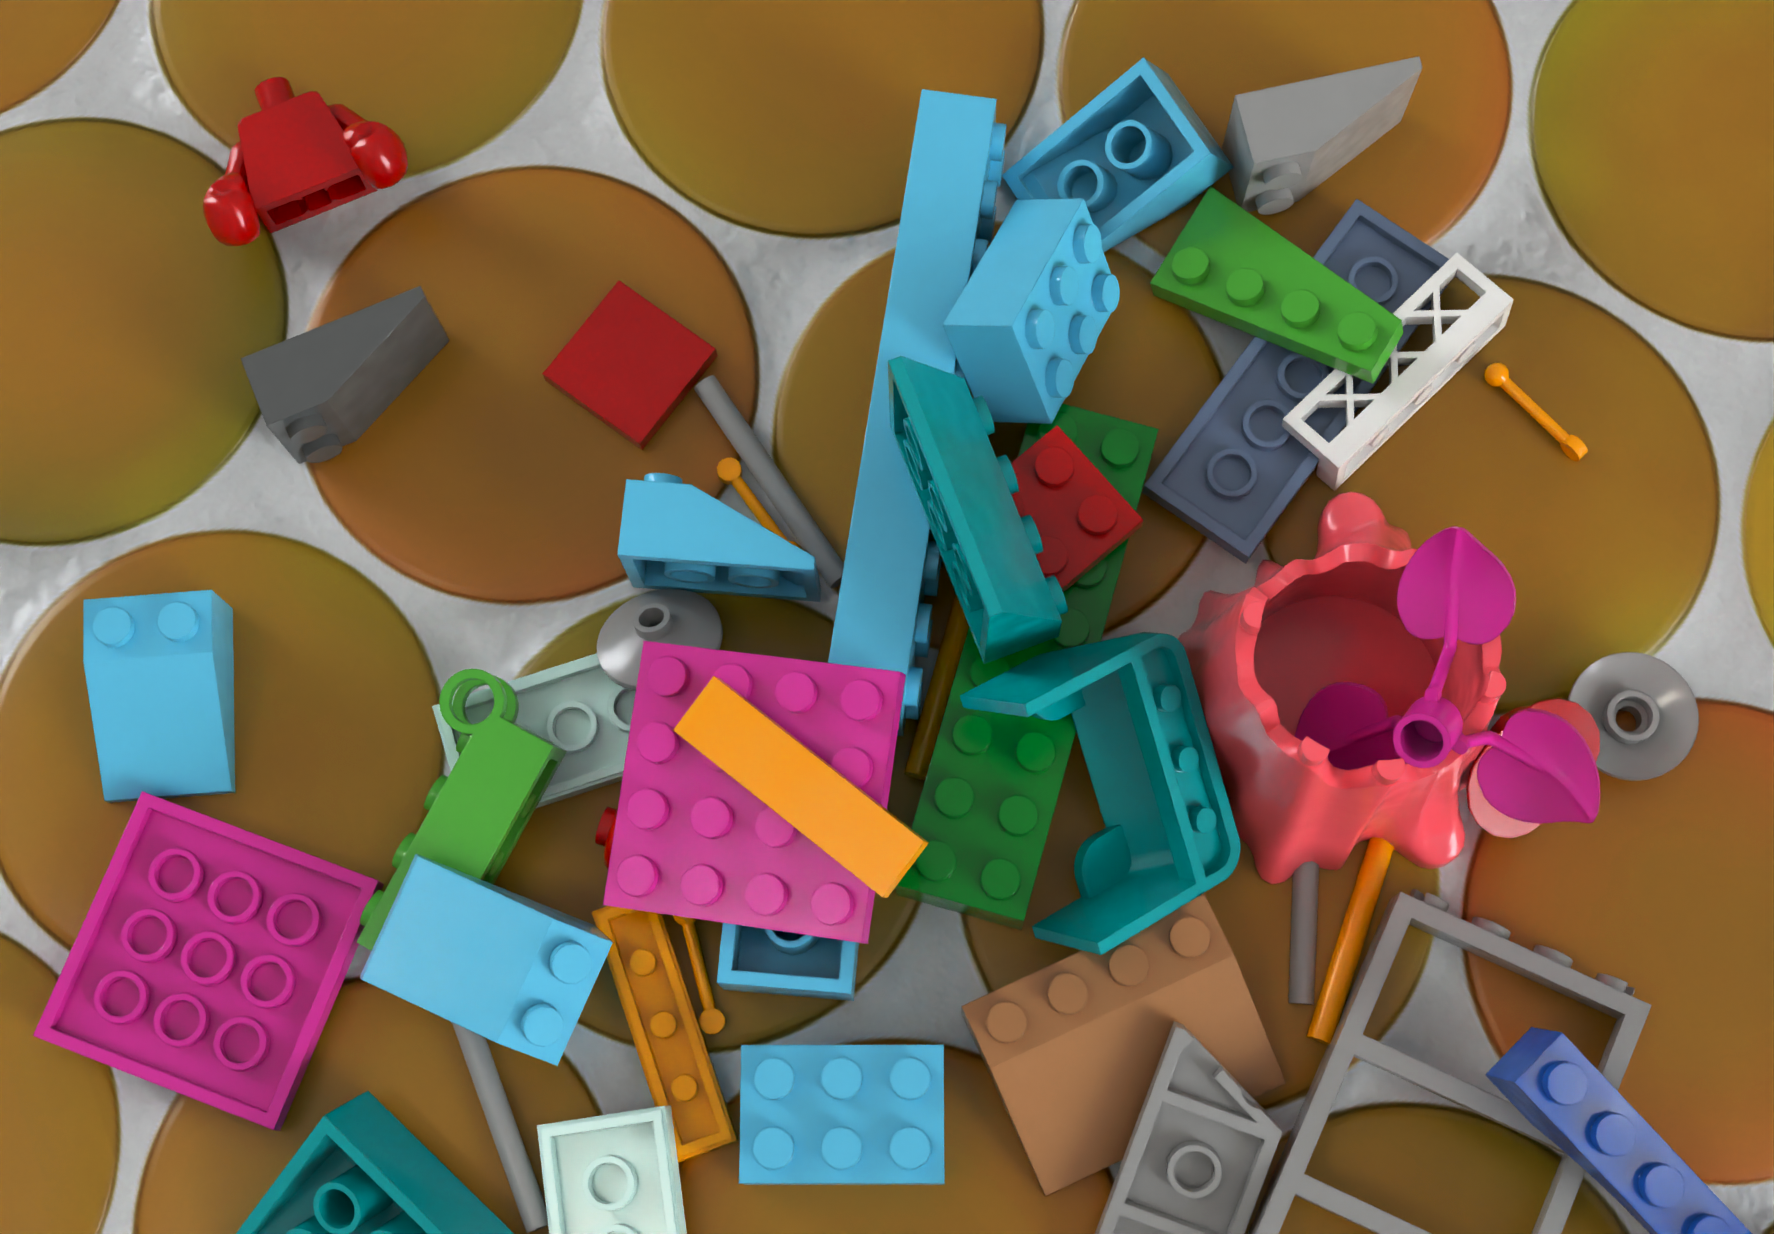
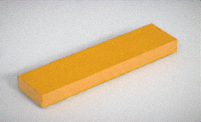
[673,676,929,898]
[592,906,738,1163]

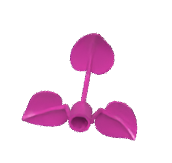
[1294,526,1600,824]

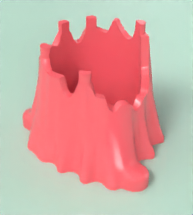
[1178,492,1506,885]

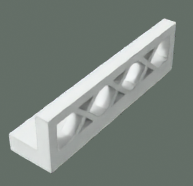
[1282,253,1514,491]

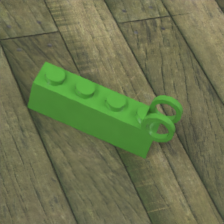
[357,669,567,951]

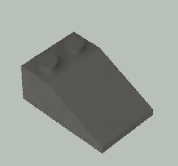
[241,286,449,464]

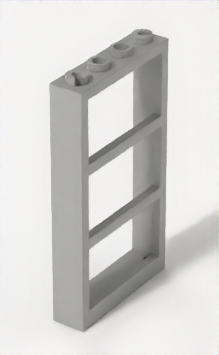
[1248,889,1652,1234]

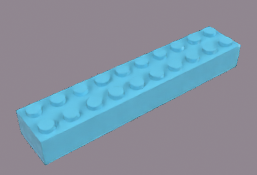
[828,89,1007,736]

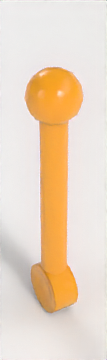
[1484,363,1588,462]
[717,457,801,549]
[673,915,726,1035]

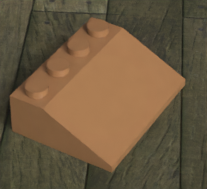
[961,894,1286,1196]

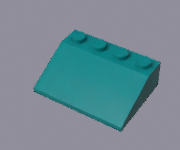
[888,356,1068,664]
[236,1091,514,1234]

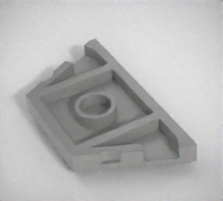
[1095,1021,1282,1234]

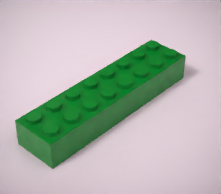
[895,404,1159,931]

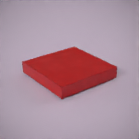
[542,280,718,450]

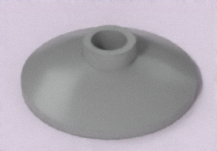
[597,589,723,691]
[1568,652,1699,781]

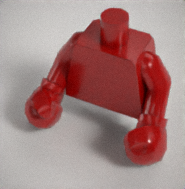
[203,77,408,246]

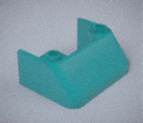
[960,632,1241,955]

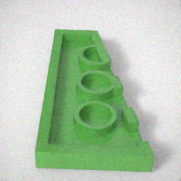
[1150,186,1404,384]

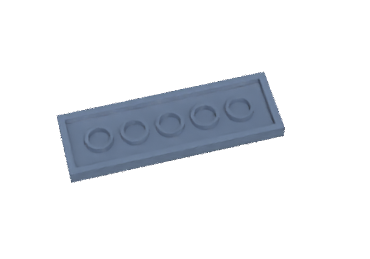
[1142,199,1452,564]

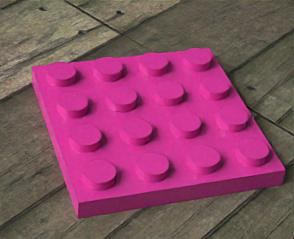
[603,641,906,944]
[33,791,384,1131]

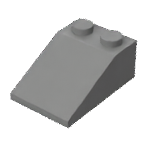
[1222,56,1423,215]

